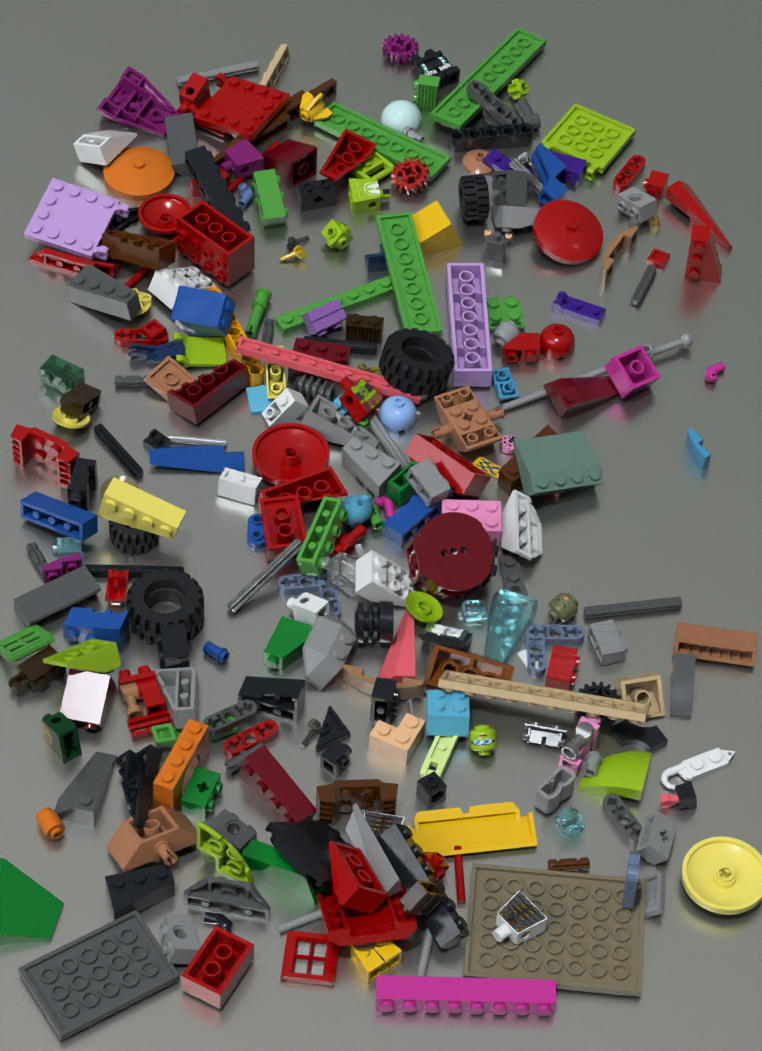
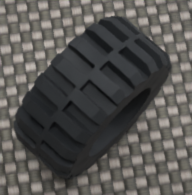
[379,328,455,396]
[126,568,204,645]

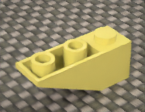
[264,346,286,399]

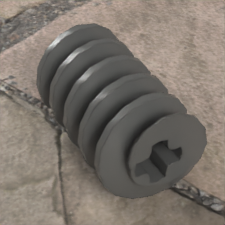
[293,373,336,402]

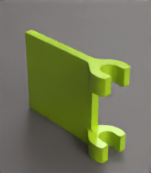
[172,333,227,369]

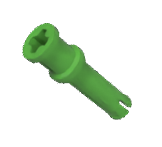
[245,288,272,339]

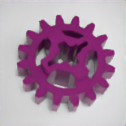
[382,33,419,64]

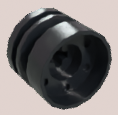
[354,601,394,643]

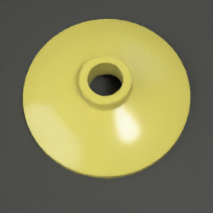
[51,407,90,429]

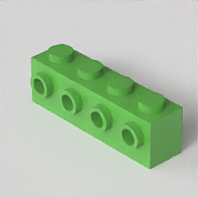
[296,496,348,577]

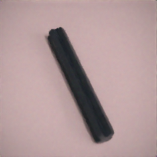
[303,336,377,354]
[94,423,143,478]

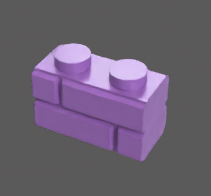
[301,299,346,337]

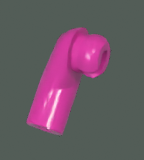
[705,362,725,383]
[375,496,395,518]

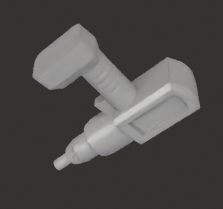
[518,152,540,178]

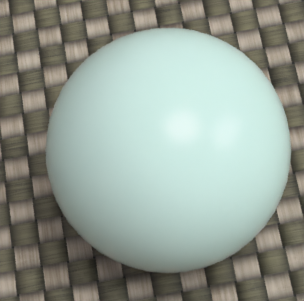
[381,100,422,133]

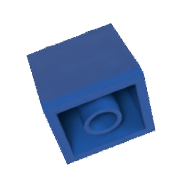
[170,286,236,336]

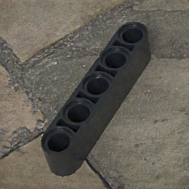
[448,123,534,153]

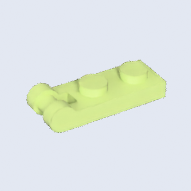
[420,736,459,779]

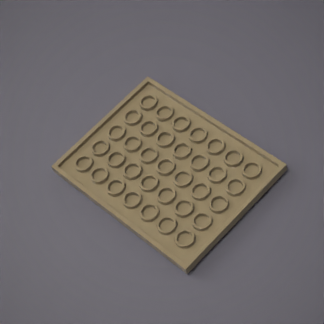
[463,863,646,997]

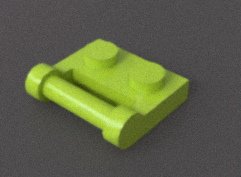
[350,151,394,181]

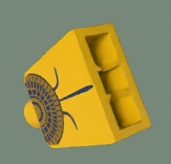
[351,941,402,984]

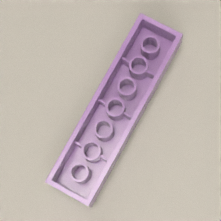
[446,263,492,387]

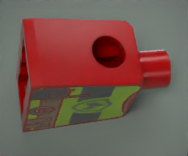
[338,375,384,423]

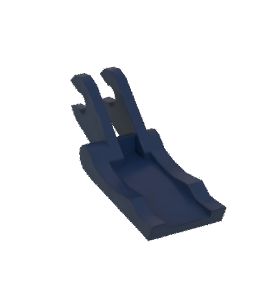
[128,339,184,364]

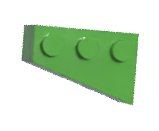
[251,169,288,228]

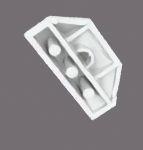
[501,490,542,560]

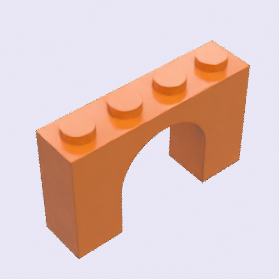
[153,718,209,811]

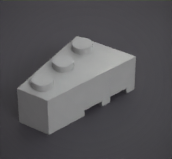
[342,437,401,498]
[155,667,199,729]

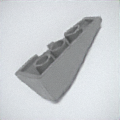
[491,205,540,232]
[300,394,379,448]

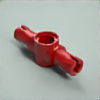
[327,524,367,565]

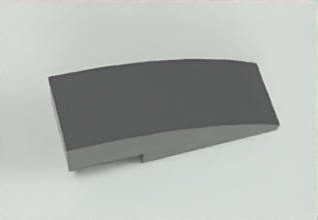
[670,653,696,719]

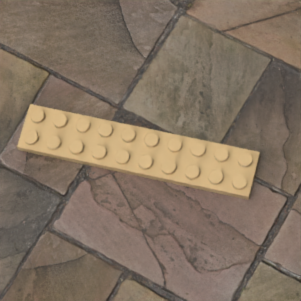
[438,670,650,724]

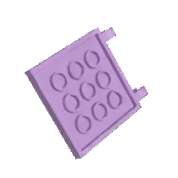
[24,178,130,260]

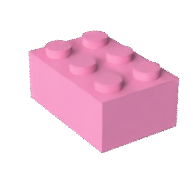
[441,499,502,547]

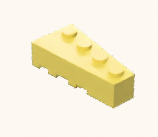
[97,477,186,539]

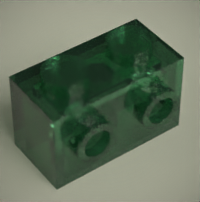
[39,354,85,393]

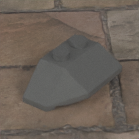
[183,876,270,922]

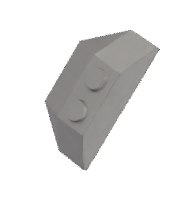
[302,616,357,690]

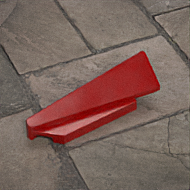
[29,248,121,279]

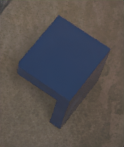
[365,244,386,273]

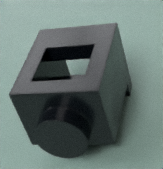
[320,739,352,778]

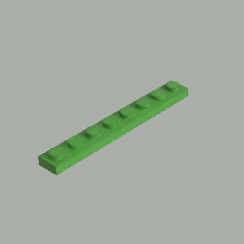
[275,276,394,335]

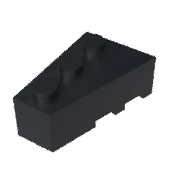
[238,676,306,724]

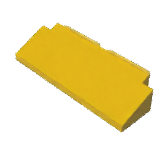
[406,802,538,857]

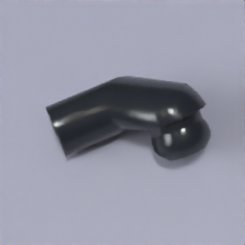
[204,912,233,933]

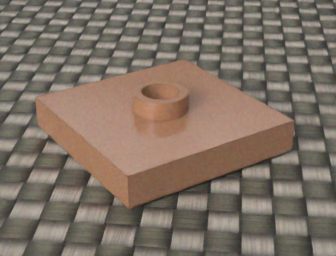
[143,355,197,401]

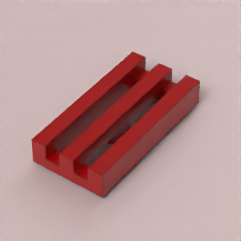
[127,710,173,740]

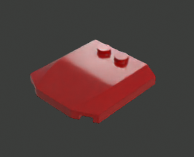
[317,884,417,946]

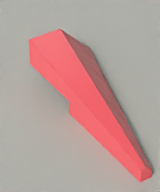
[378,609,415,683]

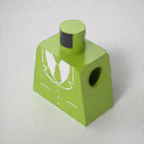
[348,178,390,215]

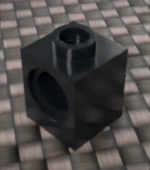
[416,771,447,810]

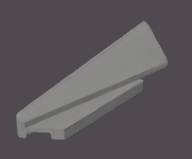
[345,804,402,897]

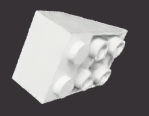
[73,130,137,166]
[148,266,217,310]
[355,550,416,607]

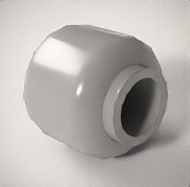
[492,321,520,349]

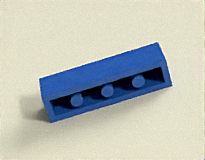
[383,489,453,548]
[20,491,98,542]

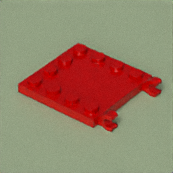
[186,73,290,141]

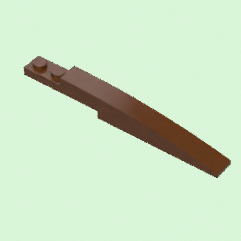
[213,78,337,166]

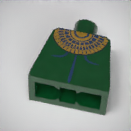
[42,712,82,764]

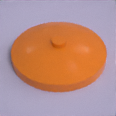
[103,146,175,201]

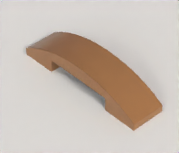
[601,226,639,284]
[343,664,424,700]

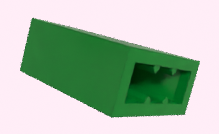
[263,616,313,671]

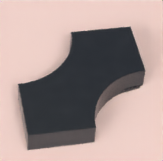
[609,719,668,752]

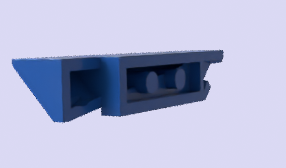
[149,444,245,473]

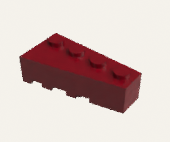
[167,359,250,425]
[238,745,317,821]

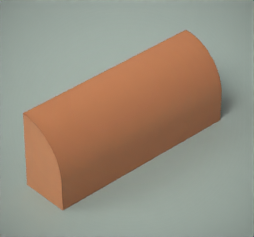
[673,622,758,667]

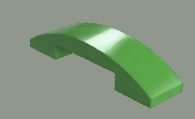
[151,715,237,748]

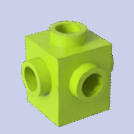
[321,219,354,250]

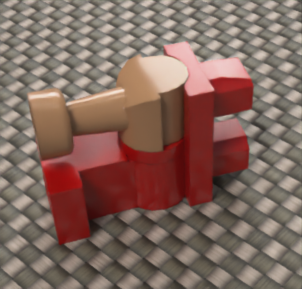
[118,665,166,719]

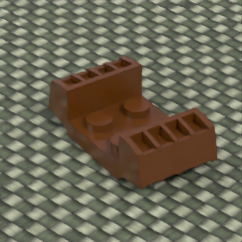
[316,779,398,826]

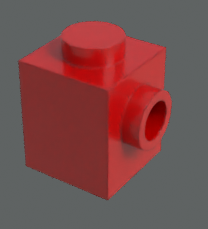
[643,170,669,201]

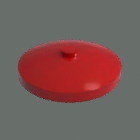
[533,200,603,265]
[252,423,330,485]

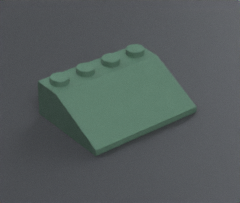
[513,430,604,497]

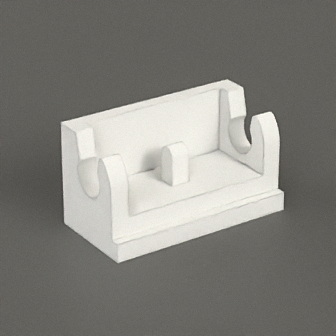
[217,468,262,505]

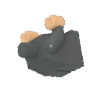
[483,230,512,263]

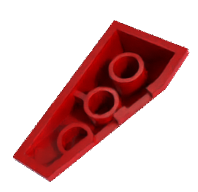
[319,129,377,182]

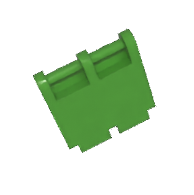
[487,296,525,332]

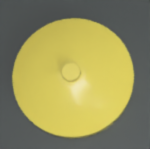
[681,836,762,915]

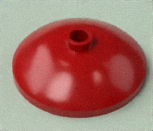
[138,193,192,234]

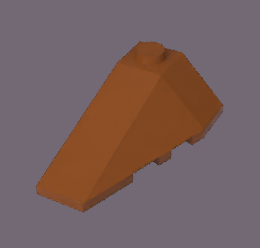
[424,643,515,689]

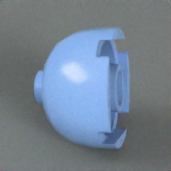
[379,395,417,433]

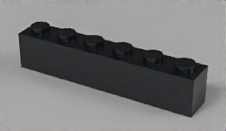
[185,145,251,233]
[376,823,470,949]

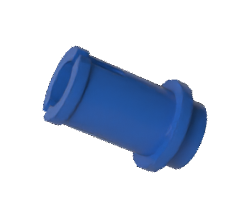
[202,641,230,663]

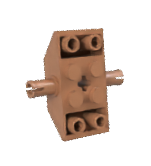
[430,386,505,452]
[106,805,197,872]

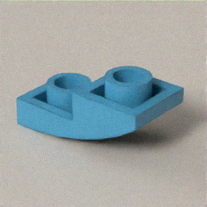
[492,367,519,401]
[686,428,711,470]

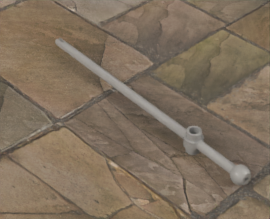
[493,333,693,412]

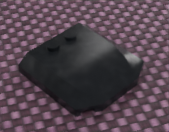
[265,820,353,888]

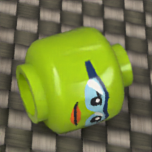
[469,724,497,755]

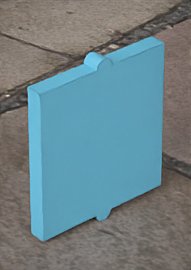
[246,385,275,415]

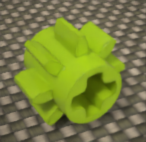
[508,78,529,101]

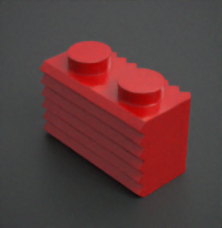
[545,645,581,690]

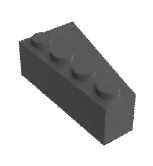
[67,263,142,321]

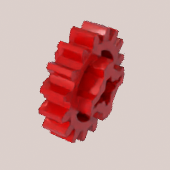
[391,157,430,195]

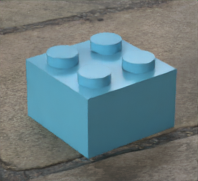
[426,690,470,737]

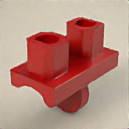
[105,569,129,606]

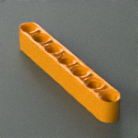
[206,287,264,387]

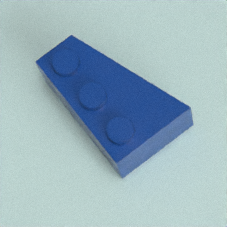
[63,607,130,654]

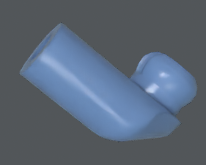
[238,183,253,208]

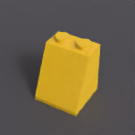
[412,200,463,256]

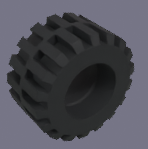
[458,174,490,221]
[109,520,159,555]

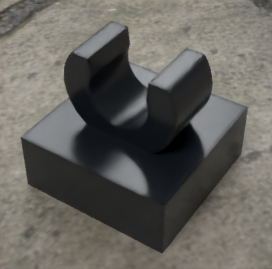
[143,429,171,449]

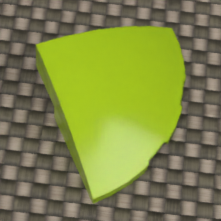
[578,751,652,801]
[196,821,255,886]

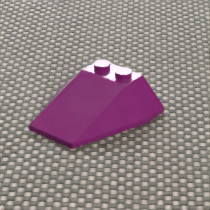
[96,66,180,137]

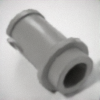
[402,127,425,143]
[583,751,602,778]

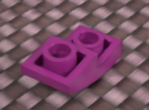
[42,553,82,583]

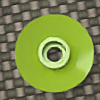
[405,591,443,623]

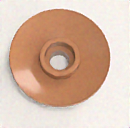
[463,149,495,175]

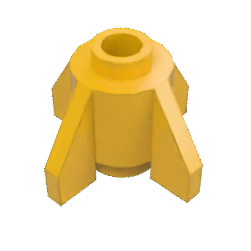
[299,91,333,122]

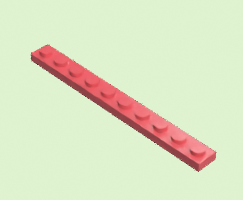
[235,336,421,404]

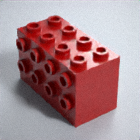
[176,200,255,287]

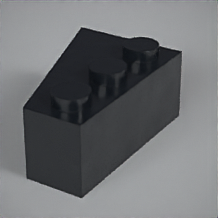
[105,864,175,921]

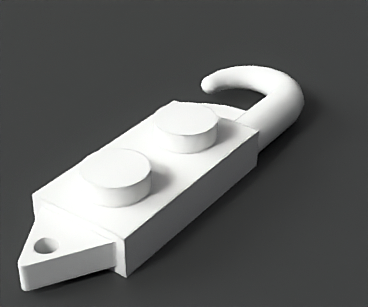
[661,747,735,790]

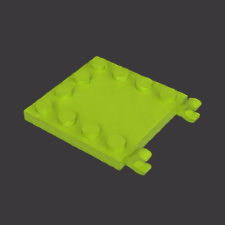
[541,103,636,181]

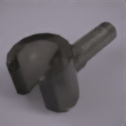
[287,236,309,251]
[301,718,321,746]

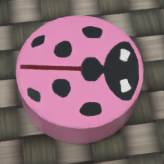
[499,435,518,454]

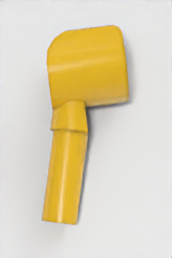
[280,245,307,262]

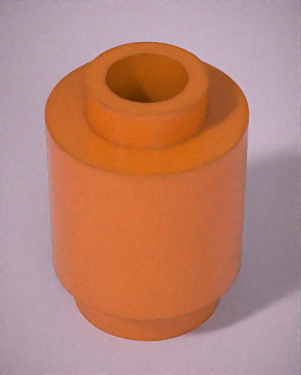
[36,807,65,839]

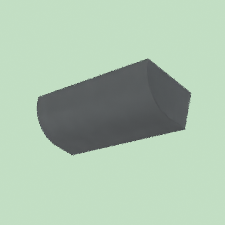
[165,113,198,176]
[14,565,101,626]

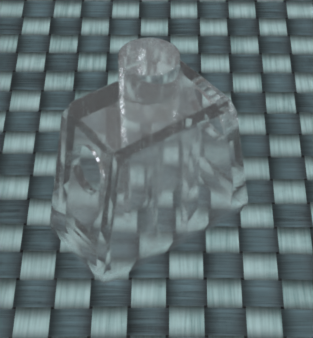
[321,552,359,600]

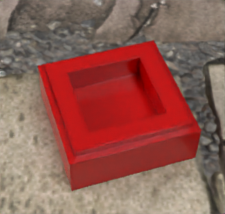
[646,248,671,270]
[140,319,167,342]

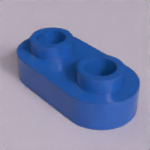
[247,514,265,549]

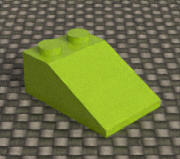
[43,638,122,674]

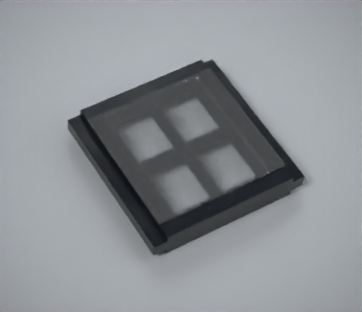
[418,623,473,649]

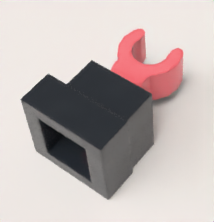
[660,781,697,810]

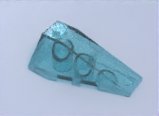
[484,588,539,664]

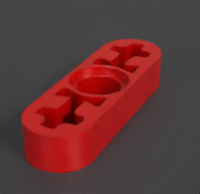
[613,155,646,193]
[114,329,169,347]
[223,720,278,759]

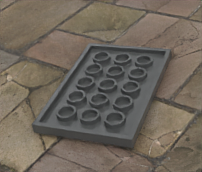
[18,909,180,1040]

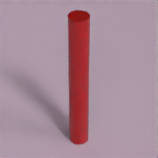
[454,846,466,904]

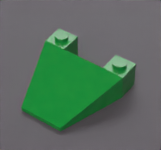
[0,858,64,945]

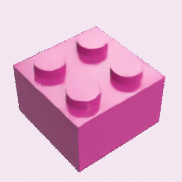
[604,345,661,399]

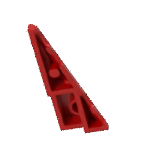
[665,180,732,252]

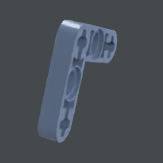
[278,571,341,618]
[525,624,585,678]
[622,852,641,909]

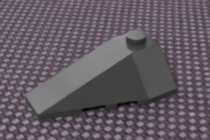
[55,751,117,826]

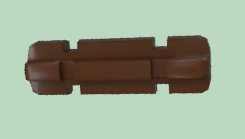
[547,857,590,872]

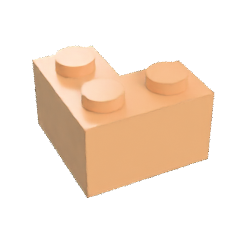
[368,713,426,765]

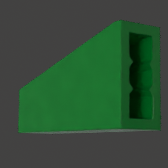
[241,839,326,905]

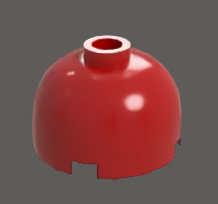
[539,324,575,360]

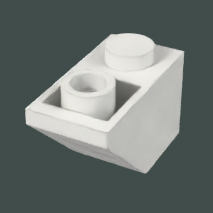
[262,388,309,427]

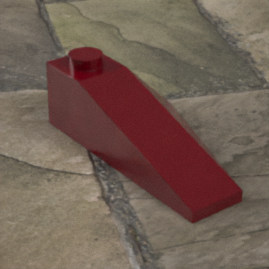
[543,376,620,418]

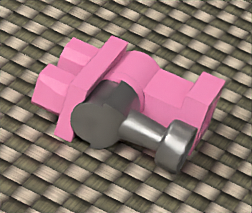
[558,716,602,777]

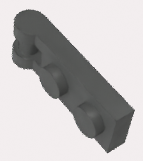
[498,555,528,602]

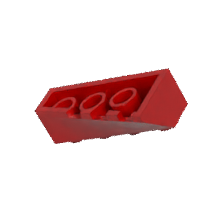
[260,466,348,508]

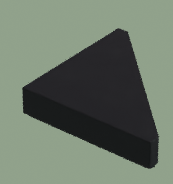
[315,706,351,753]

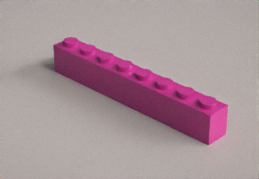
[375,975,556,1016]

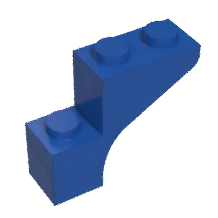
[531,143,568,205]

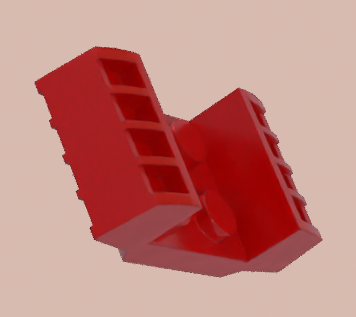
[11,424,80,487]

